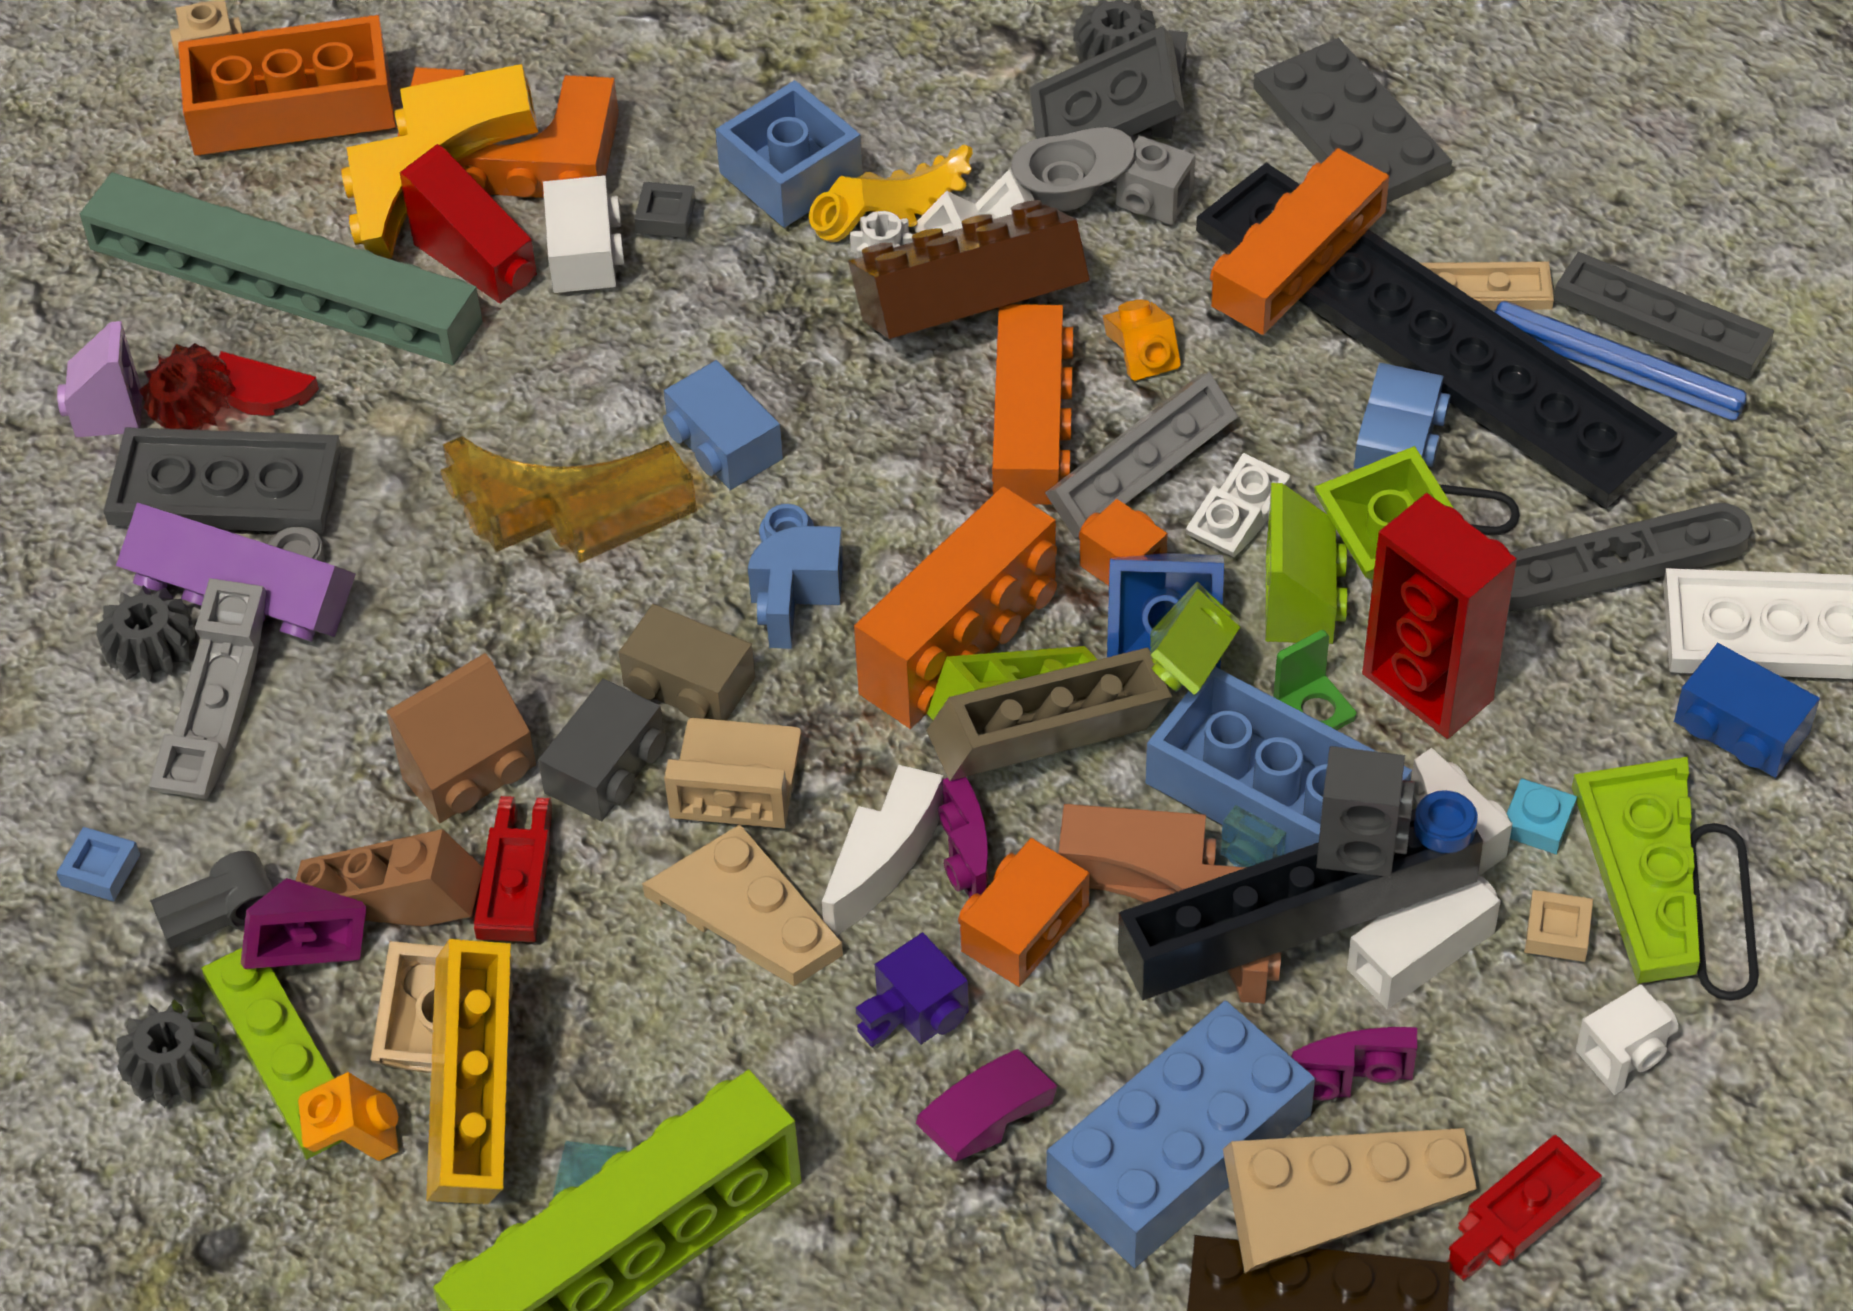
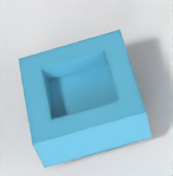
[1506,778,1577,855]

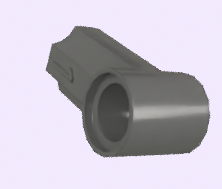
[150,851,273,949]

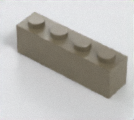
[926,647,1172,781]

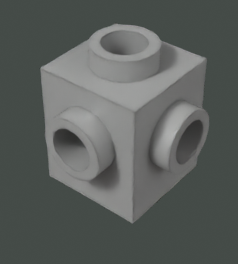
[1112,136,1195,225]

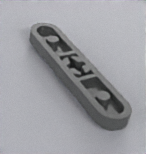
[1508,503,1752,611]

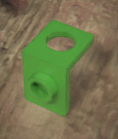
[1273,630,1356,730]

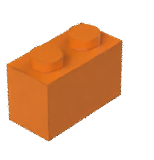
[958,838,1090,987]

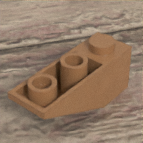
[295,829,483,927]

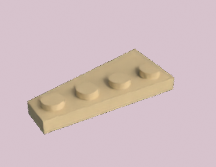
[1223,1128,1477,1273]

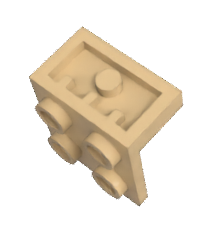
[664,718,801,829]

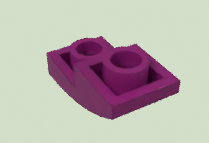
[938,777,988,898]
[1291,1027,1417,1101]
[915,1049,1057,1162]

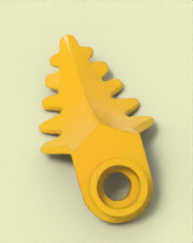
[809,145,973,242]

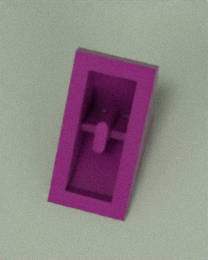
[241,878,366,969]

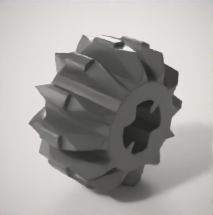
[1073,0,1156,63]
[96,585,196,683]
[116,999,223,1108]

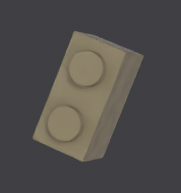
[618,604,755,721]

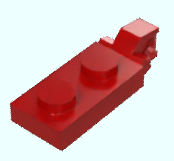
[1446,1135,1602,1282]

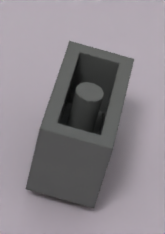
[538,678,666,822]

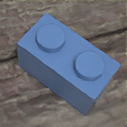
[663,360,783,490]

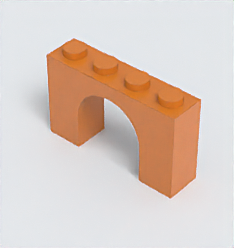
[397,67,619,198]

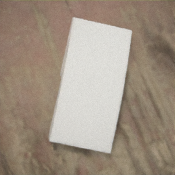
[1185,453,1292,557]

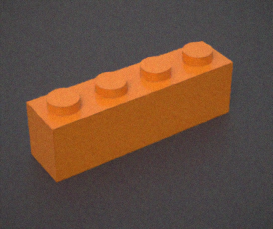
[1210,148,1390,335]
[992,304,1073,505]

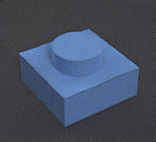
[56,827,140,902]

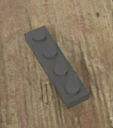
[1554,251,1774,379]

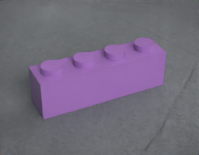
[116,502,356,642]

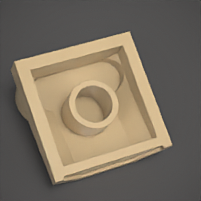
[370,941,513,1073]

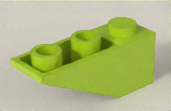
[1150,582,1240,695]

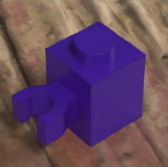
[855,932,969,1047]

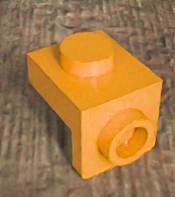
[1102,300,1181,380]
[298,1072,399,1161]

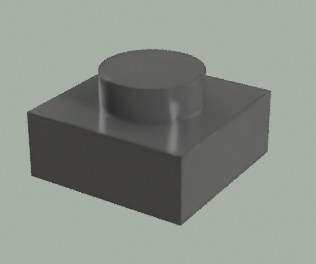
[634,182,696,238]

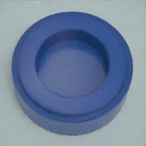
[1414,790,1478,853]

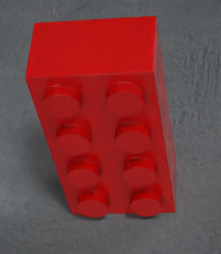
[1362,492,1517,739]

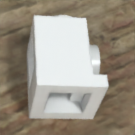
[1576,984,1678,1095]

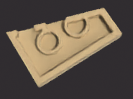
[642,824,843,986]

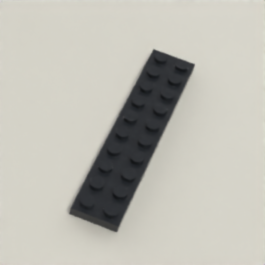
[1196,162,1678,508]

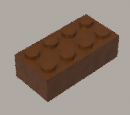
[848,200,1090,339]

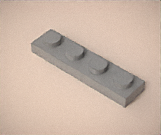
[1045,371,1238,538]

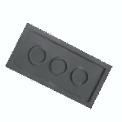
[1253,38,1452,203]
[103,427,342,533]

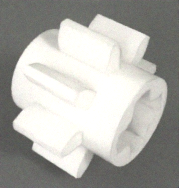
[850,211,914,258]

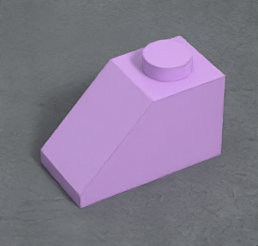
[57,321,143,437]

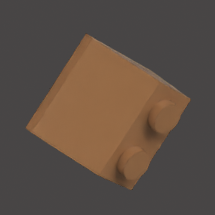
[386,653,536,824]

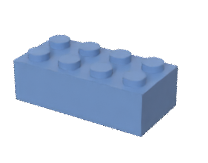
[1145,667,1412,856]
[1046,1000,1315,1269]

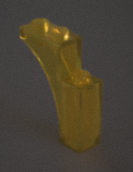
[441,436,697,563]

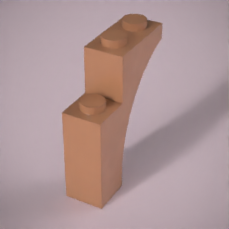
[1058,804,1281,1004]

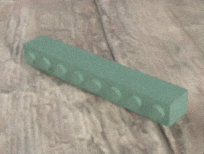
[79,172,483,366]

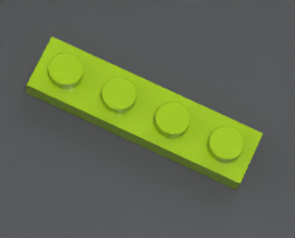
[201,948,343,1160]

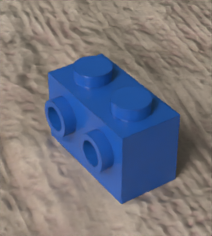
[1674,642,1820,778]

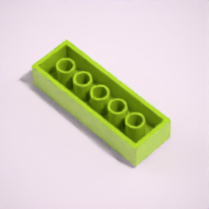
[433,1069,802,1311]

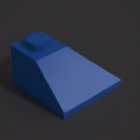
[1107,553,1224,669]

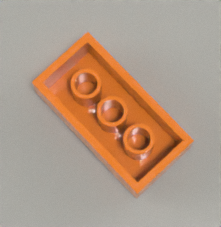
[178,15,396,156]
[854,486,1057,729]

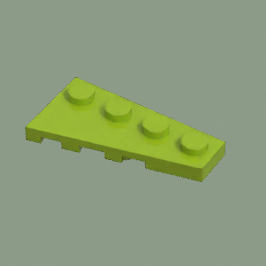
[1571,756,1700,984]

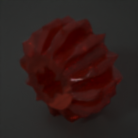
[139,343,236,430]

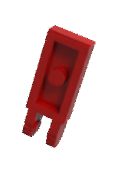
[474,796,552,942]

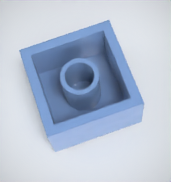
[715,80,863,228]

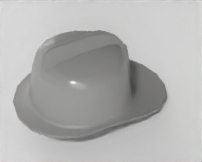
[1011,127,1135,211]

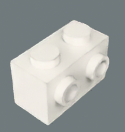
[543,175,624,293]

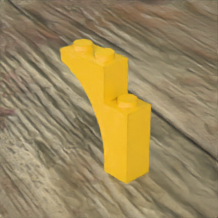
[341,64,538,259]

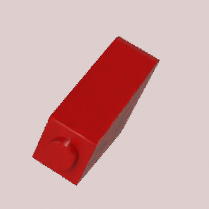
[399,144,537,304]

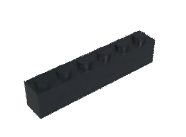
[1118,808,1483,1001]

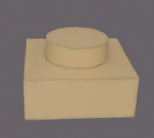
[1524,890,1593,962]

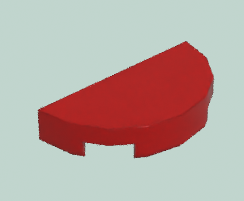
[215,351,319,416]

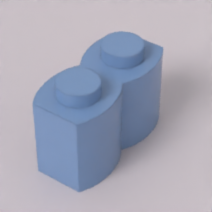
[1353,363,1451,469]

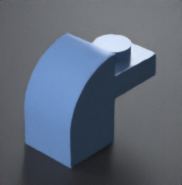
[748,526,844,649]

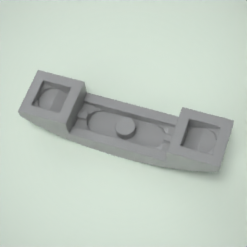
[149,578,266,799]

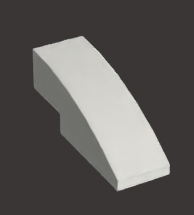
[822,765,944,936]

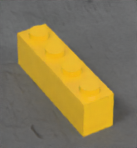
[426,939,511,1204]

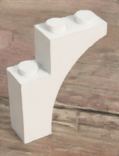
[1347,748,1512,1010]

